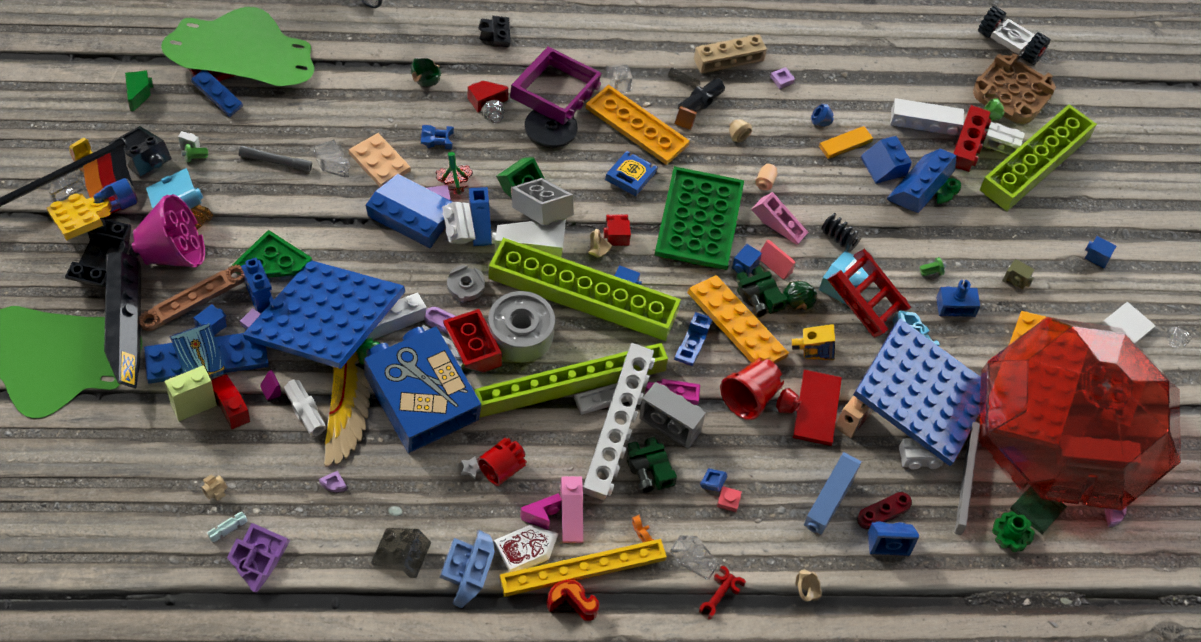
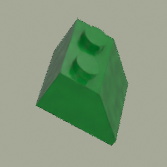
[496,157,545,199]

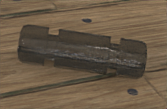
[668,67,701,89]

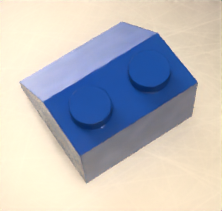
[861,136,912,184]
[868,521,919,556]

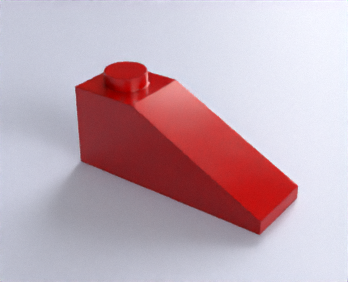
[211,374,250,430]

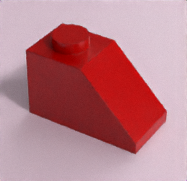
[467,81,509,112]

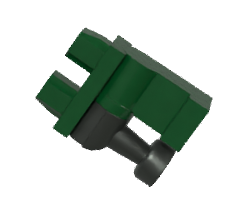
[736,266,788,318]
[627,437,677,493]

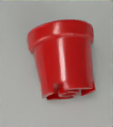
[720,358,784,420]

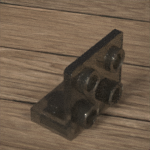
[371,528,431,578]

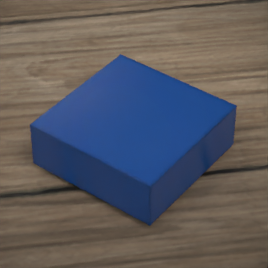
[700,468,728,492]

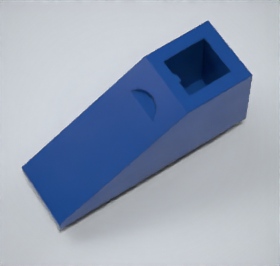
[469,187,492,246]

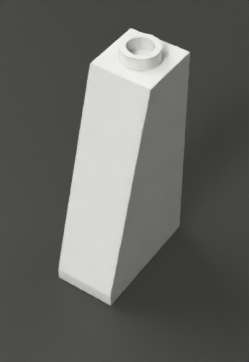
[492,219,566,258]

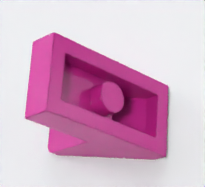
[520,493,562,530]

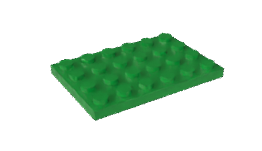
[654,166,745,270]

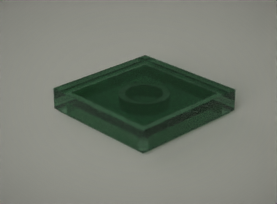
[1010,481,1067,535]

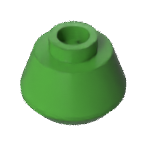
[984,99,1005,121]

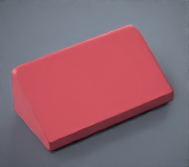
[760,240,796,279]

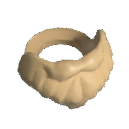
[588,229,612,258]
[795,570,822,601]

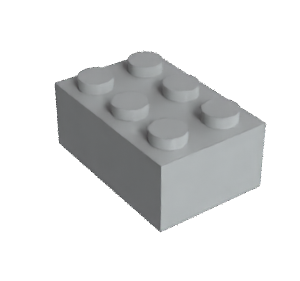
[511,178,574,225]
[639,382,706,449]

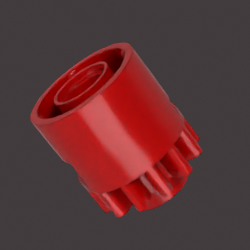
[477,438,527,486]

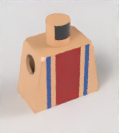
[835,396,872,438]

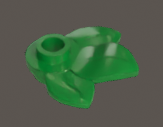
[935,178,962,204]

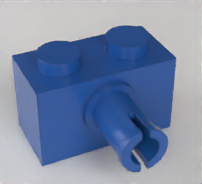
[936,280,980,317]

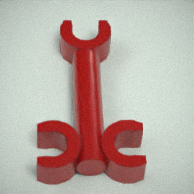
[699,566,746,619]

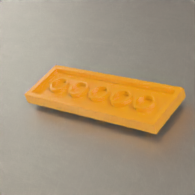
[585,84,690,165]
[687,275,789,364]

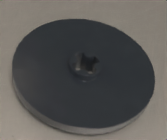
[524,110,578,148]

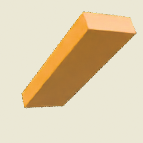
[819,126,873,159]

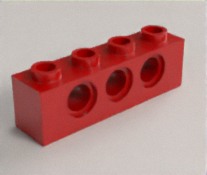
[953,105,992,172]

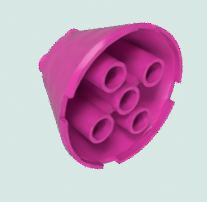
[132,194,205,267]

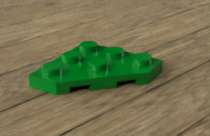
[231,230,313,278]

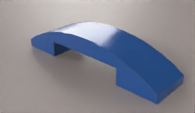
[674,312,713,366]

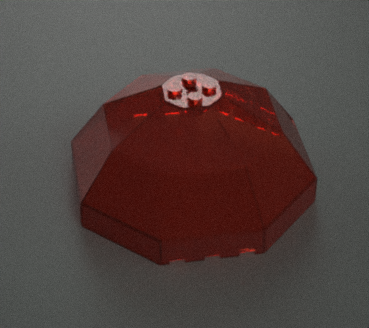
[979,317,1181,511]

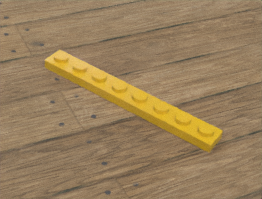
[500,539,667,597]

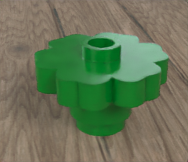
[992,511,1035,552]

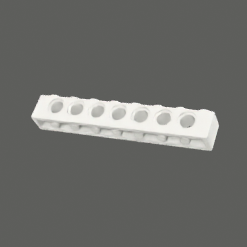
[583,343,655,501]

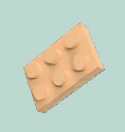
[349,133,411,187]

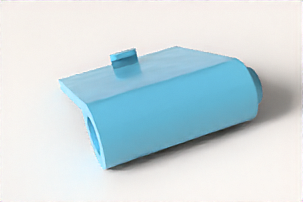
[146,168,204,209]

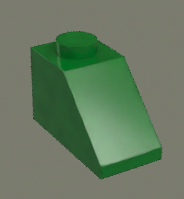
[125,70,154,112]

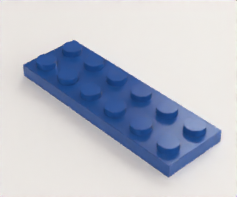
[144,333,269,384]

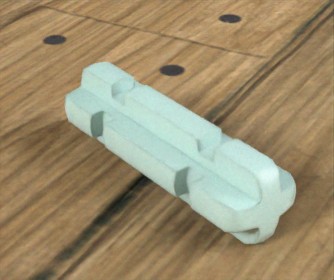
[208,512,247,542]

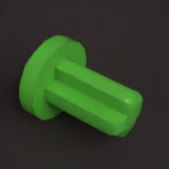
[181,144,208,162]
[920,257,947,276]

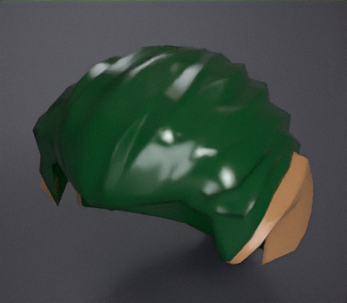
[411,58,442,87]
[783,280,818,310]

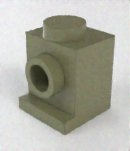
[1002,259,1035,289]

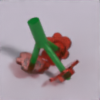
[435,152,473,195]

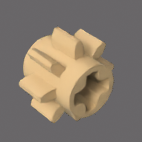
[201,474,228,501]

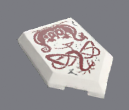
[494,525,559,572]

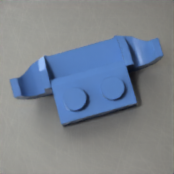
[439,530,495,608]

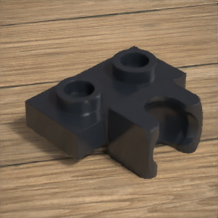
[478,15,511,47]

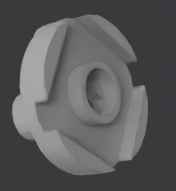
[447,265,485,303]

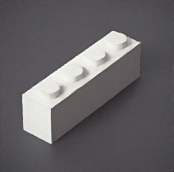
[890,98,964,136]
[366,293,427,340]

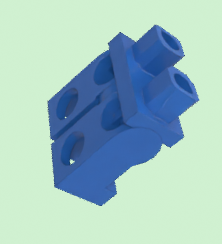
[241,258,273,313]

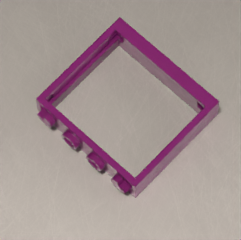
[510,46,601,125]

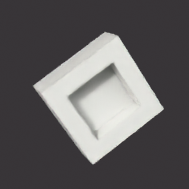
[178,131,200,149]

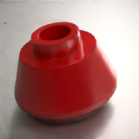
[776,388,801,413]

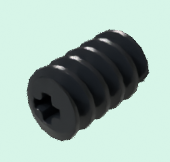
[821,213,862,252]

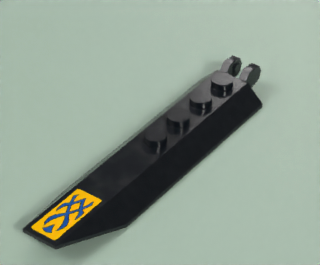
[104,241,141,389]

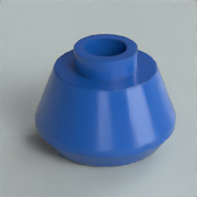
[811,104,834,127]

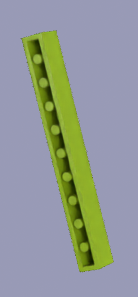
[474,343,668,418]

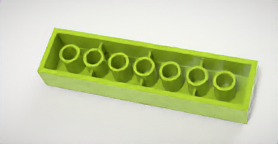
[979,104,1097,211]

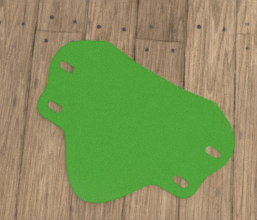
[161,7,314,86]
[0,306,142,418]

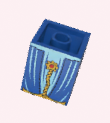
[169,323,226,377]

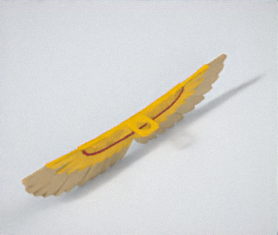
[324,351,370,467]

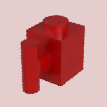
[603,214,631,246]

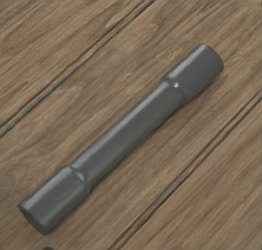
[239,145,312,172]

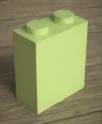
[165,365,217,421]

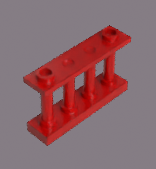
[827,248,911,338]

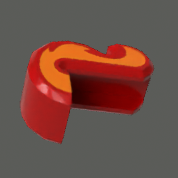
[547,580,599,621]

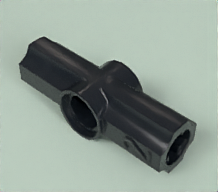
[678,78,725,112]

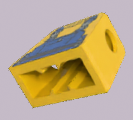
[791,324,835,360]

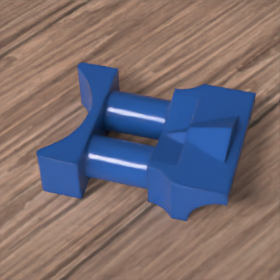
[421,125,454,150]

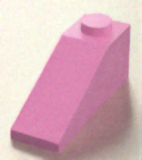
[751,192,808,245]
[560,476,583,543]

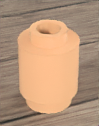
[755,164,778,190]

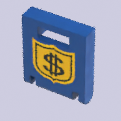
[605,151,658,196]

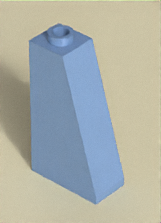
[804,452,862,535]

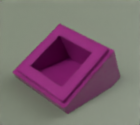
[260,370,281,401]

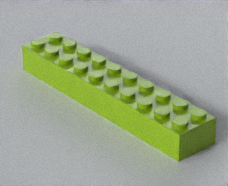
[488,237,681,341]

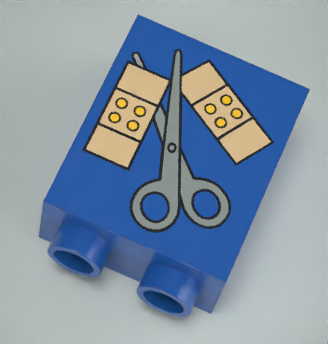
[364,326,481,453]

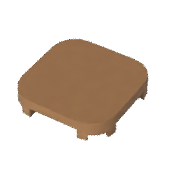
[973,53,1056,124]

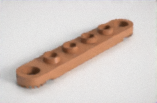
[139,265,245,331]

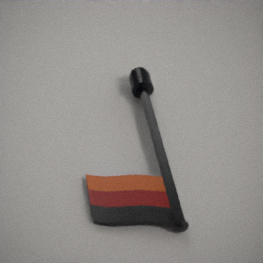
[0,138,134,218]

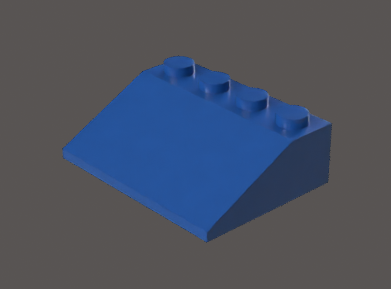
[365,174,452,249]

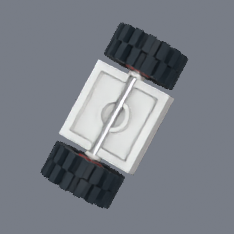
[978,6,1051,65]

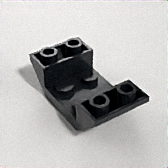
[65,218,131,288]

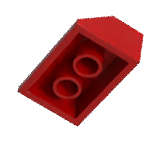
[443,309,502,372]

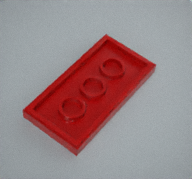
[793,369,842,446]

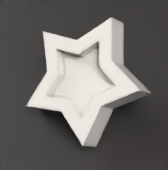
[461,456,481,479]

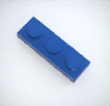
[191,70,243,118]

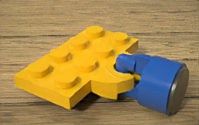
[46,178,138,241]

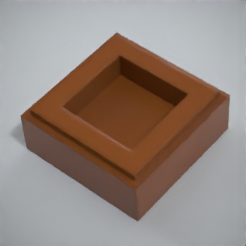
[674,106,697,130]

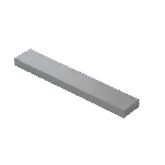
[955,422,980,535]

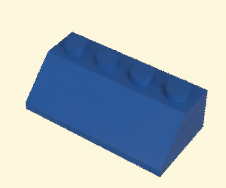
[887,149,956,213]

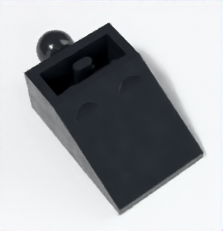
[109,126,172,177]

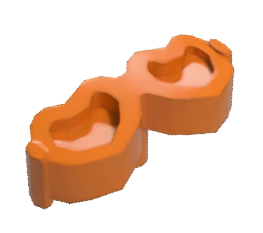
[632,515,654,542]

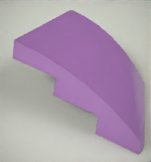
[227,523,290,593]

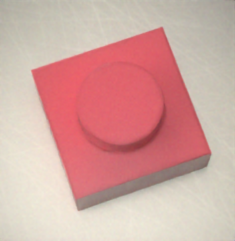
[717,486,742,512]

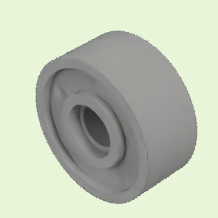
[488,291,555,362]

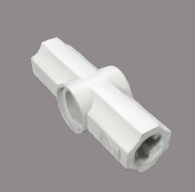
[284,379,326,436]

